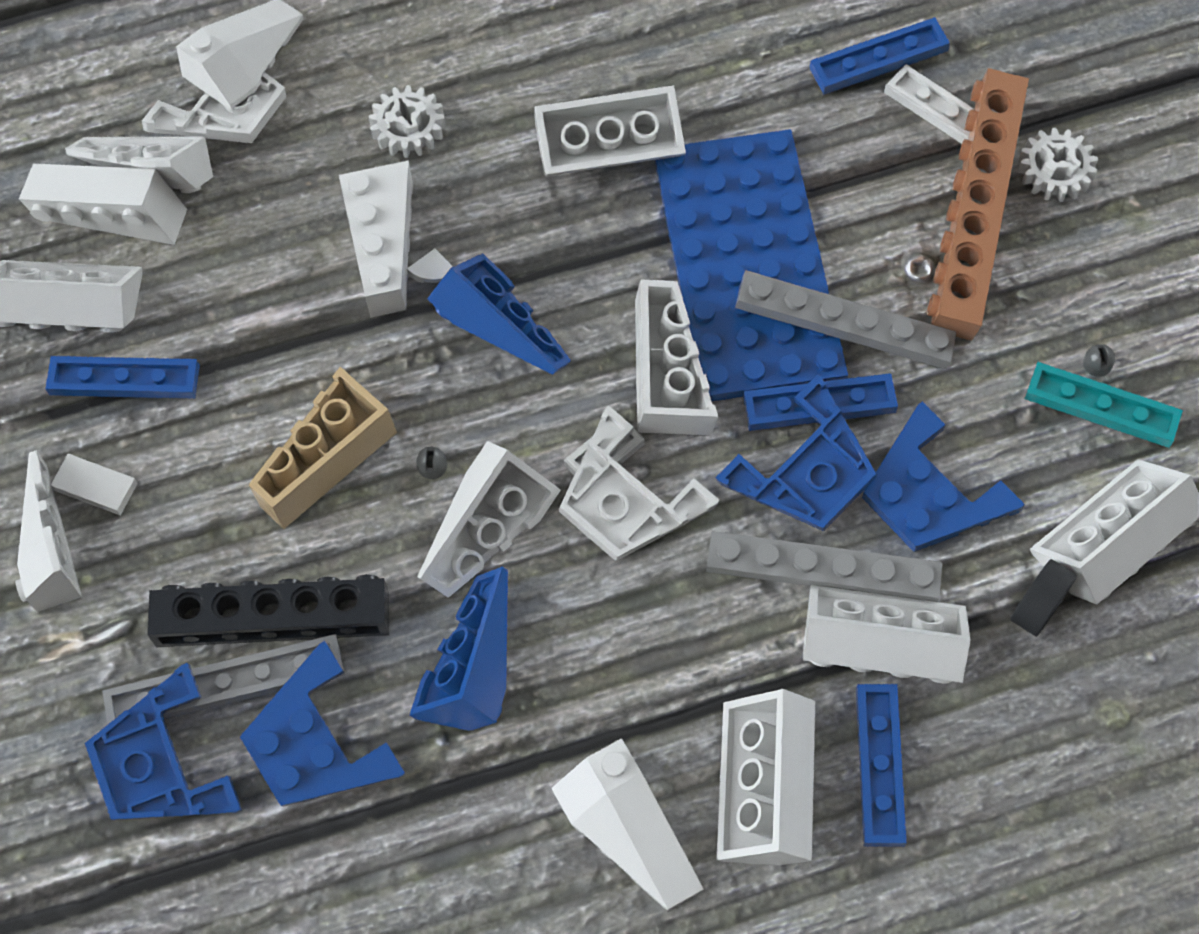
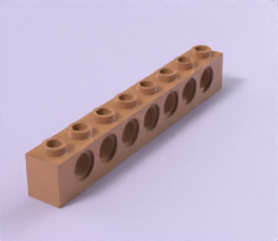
[927,68,1029,341]

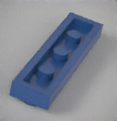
[809,17,950,95]
[45,356,200,399]
[743,373,898,431]
[856,684,907,847]

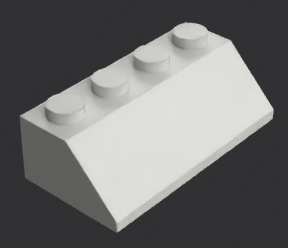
[534,85,686,176]
[0,260,142,332]
[1030,459,1199,604]
[803,585,970,684]
[717,689,815,865]

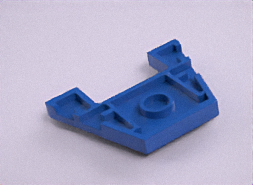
[715,374,877,531]
[862,401,1025,552]
[240,640,406,807]
[85,663,242,820]

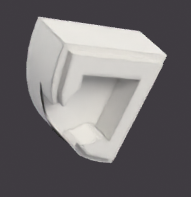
[407,248,453,283]

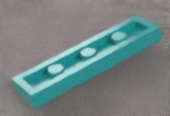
[1024,362,1183,448]

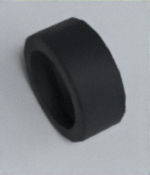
[1010,559,1077,637]

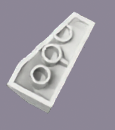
[176,0,303,110]
[65,137,213,193]
[417,441,561,598]
[15,450,82,612]
[552,738,704,911]

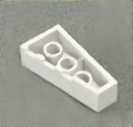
[339,160,413,318]
[19,164,187,245]
[635,279,718,435]

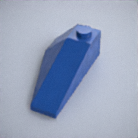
[427,253,571,375]
[409,566,508,731]

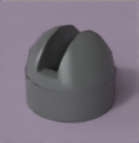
[1083,344,1115,377]
[416,446,447,479]

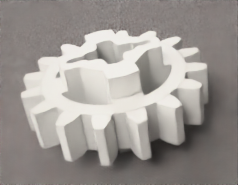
[369,85,446,158]
[1018,128,1098,202]

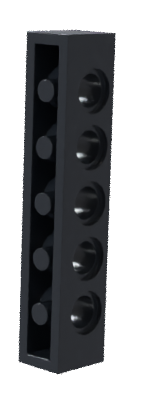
[147,575,389,648]

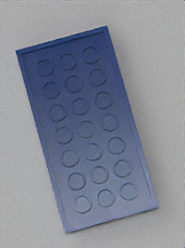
[654,129,848,402]

